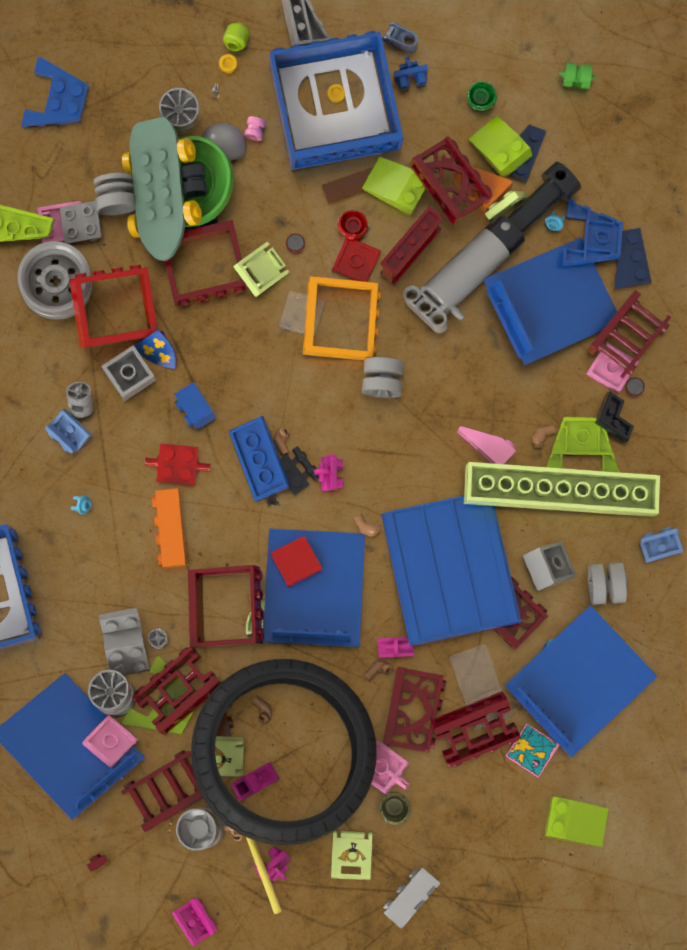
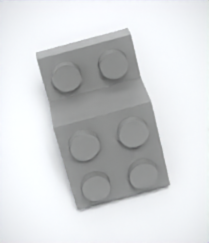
[99,608,150,675]

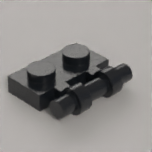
[280,446,319,496]

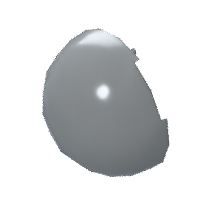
[201,122,247,161]

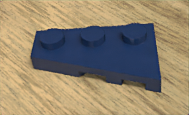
[491,125,546,183]
[614,228,652,290]

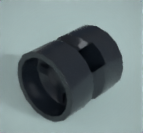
[181,164,208,197]

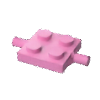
[371,740,410,795]

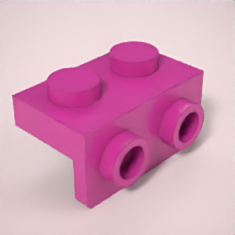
[172,897,217,947]

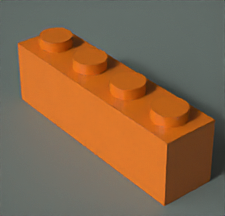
[152,488,187,569]

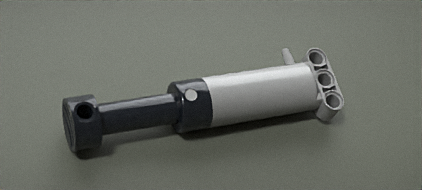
[403,161,581,333]

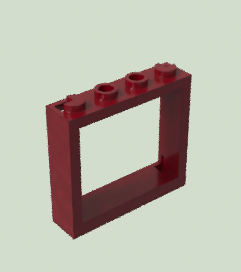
[165,220,249,306]
[188,565,264,649]

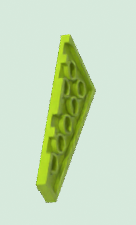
[0,205,55,242]

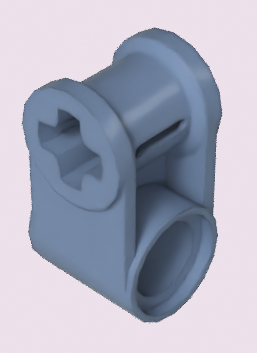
[382,22,418,53]

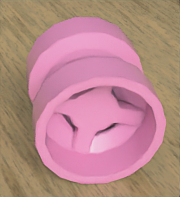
[244,116,266,141]

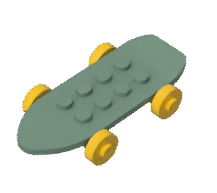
[122,117,202,261]

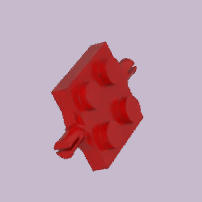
[145,443,211,485]

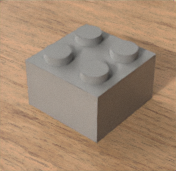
[101,345,156,402]

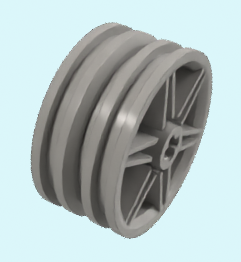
[17,241,93,320]

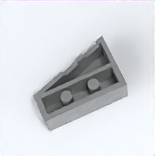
[282,0,331,46]
[383,867,440,929]

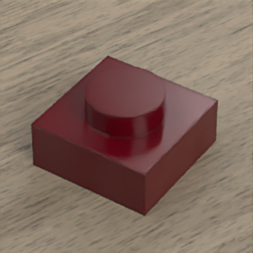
[87,853,110,872]

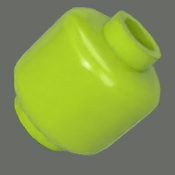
[223,22,250,51]

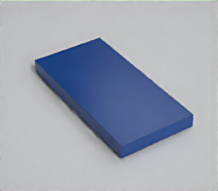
[229,416,291,502]

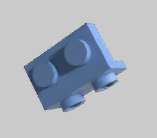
[45,409,92,454]
[639,526,683,563]

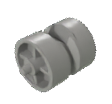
[66,382,94,418]

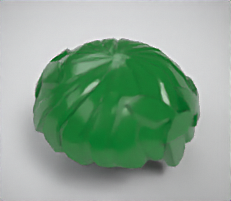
[467,81,497,111]

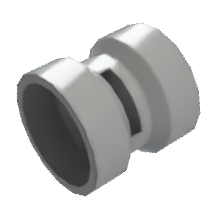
[148,628,169,649]

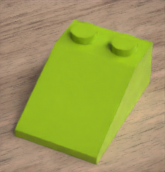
[468,116,532,178]
[362,157,426,216]
[544,797,609,847]

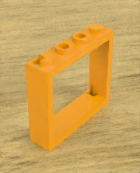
[303,276,381,361]

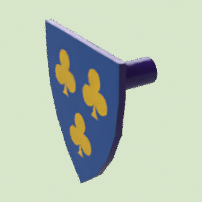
[134,329,176,369]

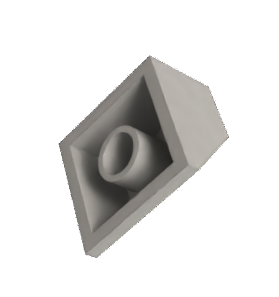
[523,541,577,591]

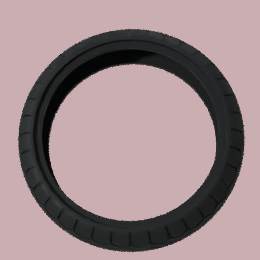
[191,659,377,845]

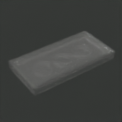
[449,644,511,730]

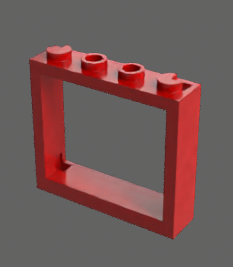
[69,264,157,348]

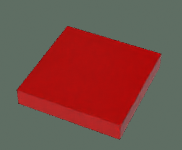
[332,237,381,282]
[270,536,322,588]

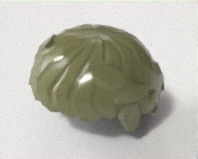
[379,792,411,825]

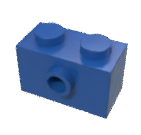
[174,382,216,430]

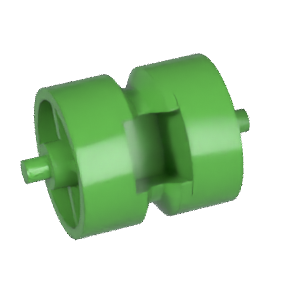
[559,62,596,89]

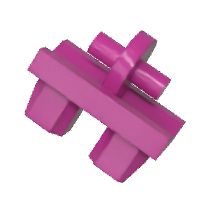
[314,454,343,491]
[378,637,414,658]
[254,846,291,882]

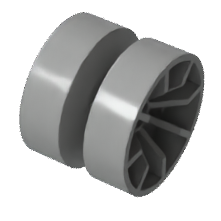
[159,88,199,134]
[362,357,404,398]
[588,562,628,605]
[88,670,135,717]

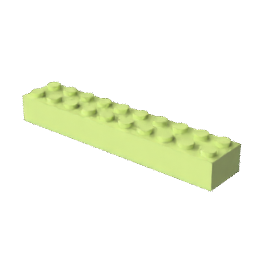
[464,462,660,517]

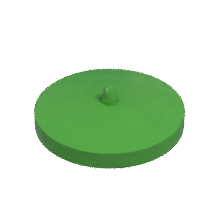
[178,136,234,227]

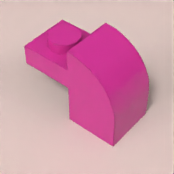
[231,762,280,801]

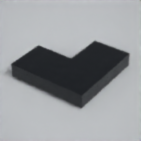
[595,391,634,443]

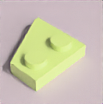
[485,191,529,220]

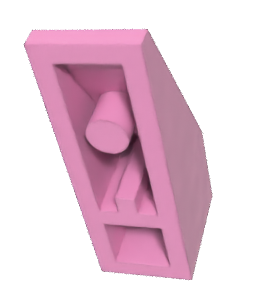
[457,426,516,464]

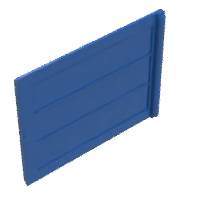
[381,495,521,646]

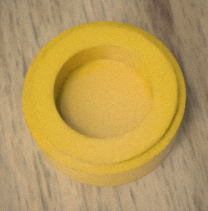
[219,54,238,74]
[327,84,345,103]

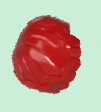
[337,210,368,240]

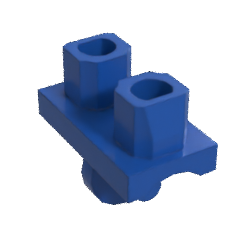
[393,57,428,90]

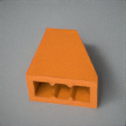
[453,166,513,213]

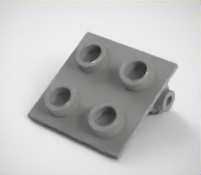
[60,201,102,244]

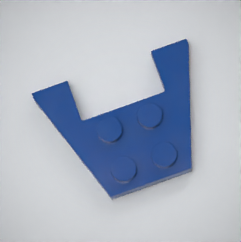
[21,57,89,128]
[562,199,623,267]

